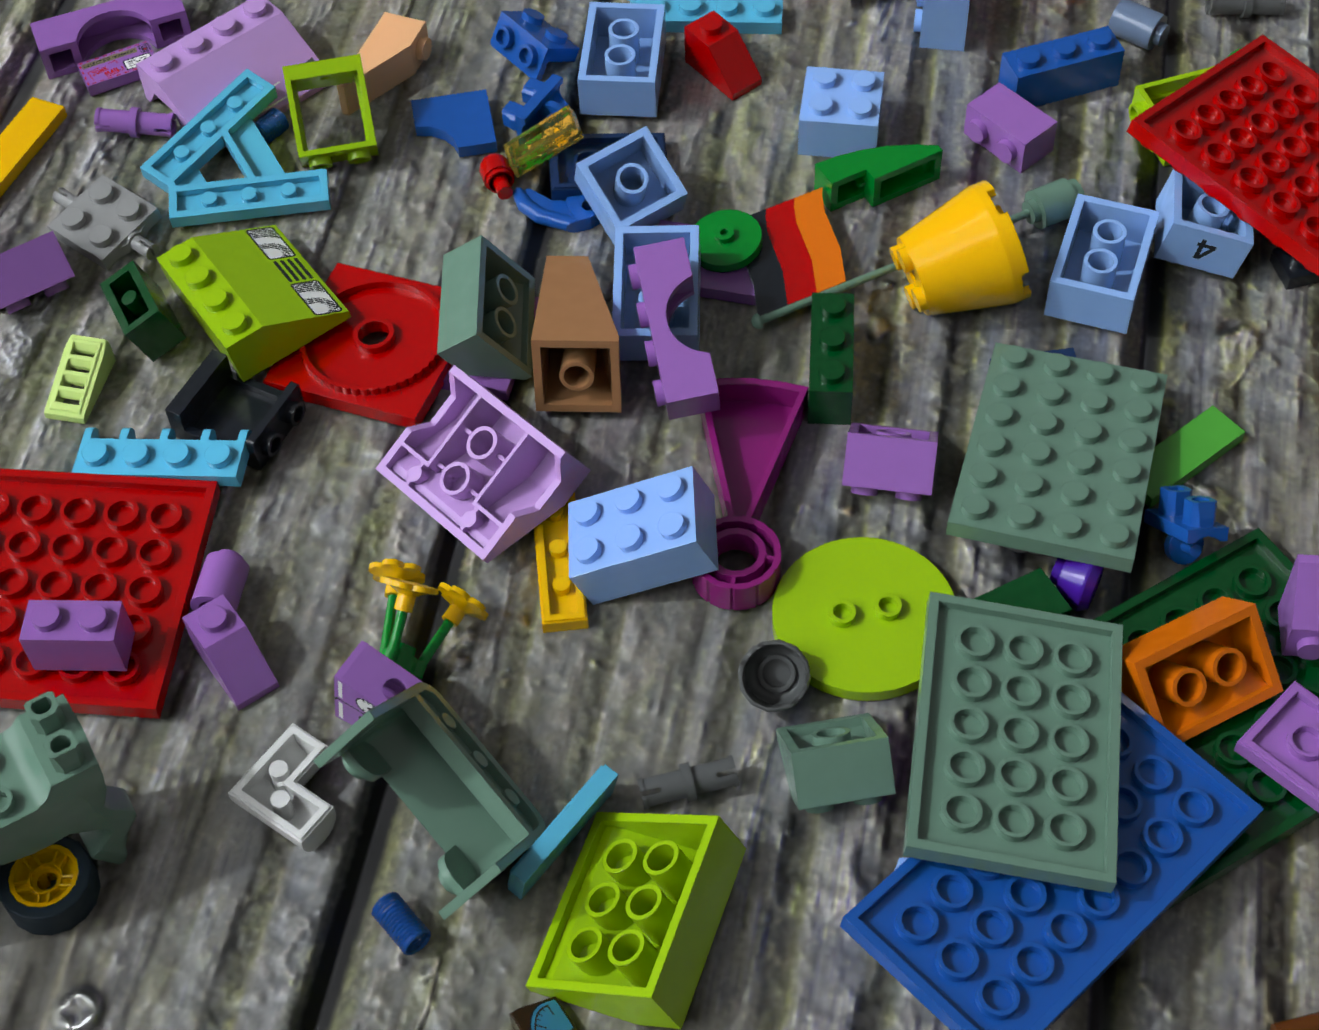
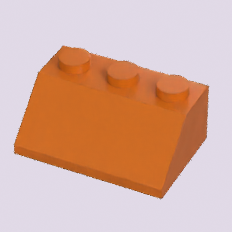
[1121,596,1283,742]

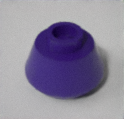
[1049,558,1104,612]

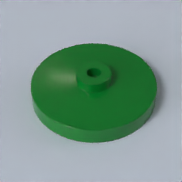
[695,209,763,272]

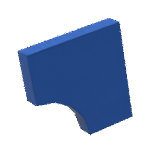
[411,89,498,157]

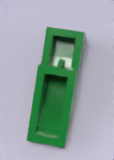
[814,144,943,212]

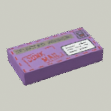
[77,40,154,96]

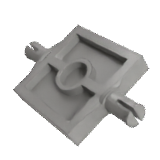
[47,174,162,270]

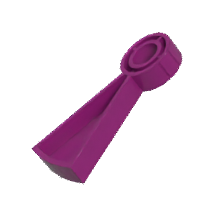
[691,378,809,610]

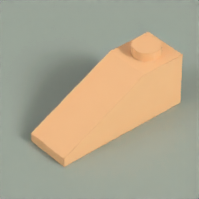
[337,12,432,115]

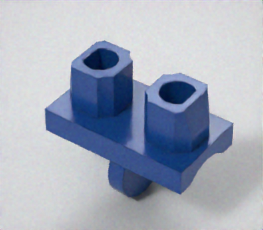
[502,74,571,146]
[1144,485,1229,565]

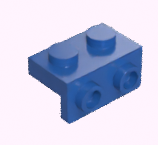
[490,8,580,81]

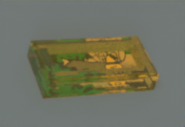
[503,105,583,178]

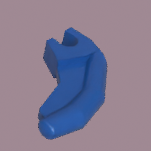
[512,187,600,233]

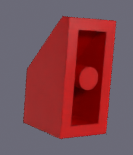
[684,10,762,101]

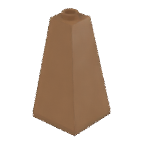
[531,256,622,413]

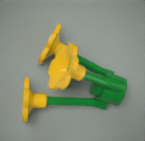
[368,558,489,680]

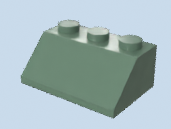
[437,235,535,380]

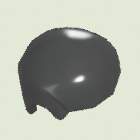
[738,639,811,712]

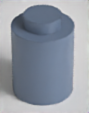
[1108,0,1170,51]

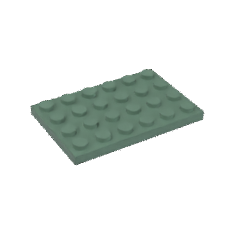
[946,342,1168,573]
[903,591,1123,893]

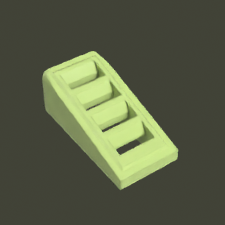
[44,334,116,424]

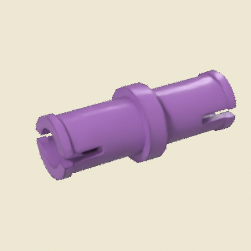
[94,107,177,138]

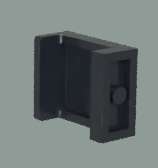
[165,349,306,471]

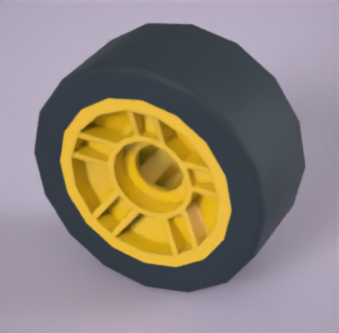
[0,836,101,935]

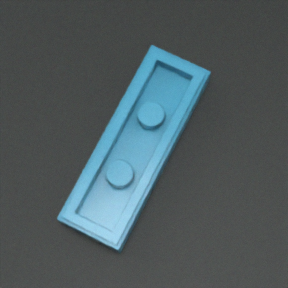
[508,764,619,899]

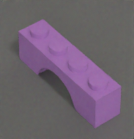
[30,0,192,80]
[628,237,720,420]

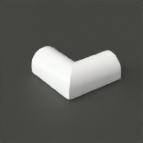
[228,723,336,852]

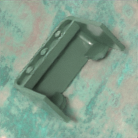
[313,682,546,920]

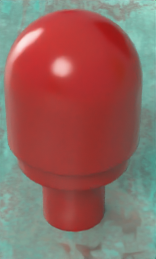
[480,153,514,200]

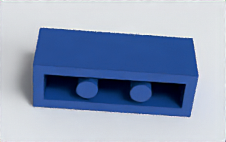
[998,26,1125,107]

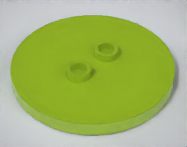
[772,537,954,701]

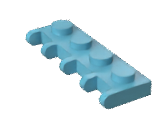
[72,427,252,487]

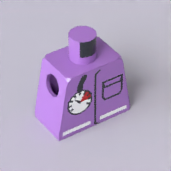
[334,640,422,725]

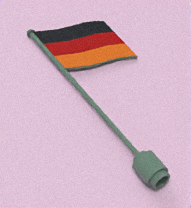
[746,178,1085,329]

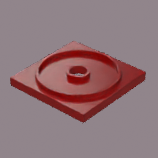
[263,263,452,427]

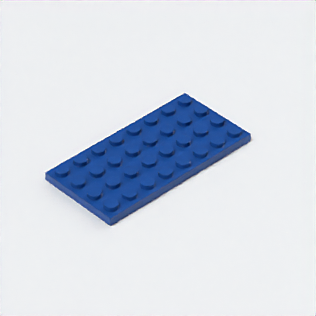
[840,692,1264,1030]

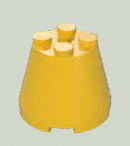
[889,180,1032,316]

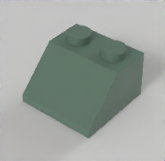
[776,713,896,813]

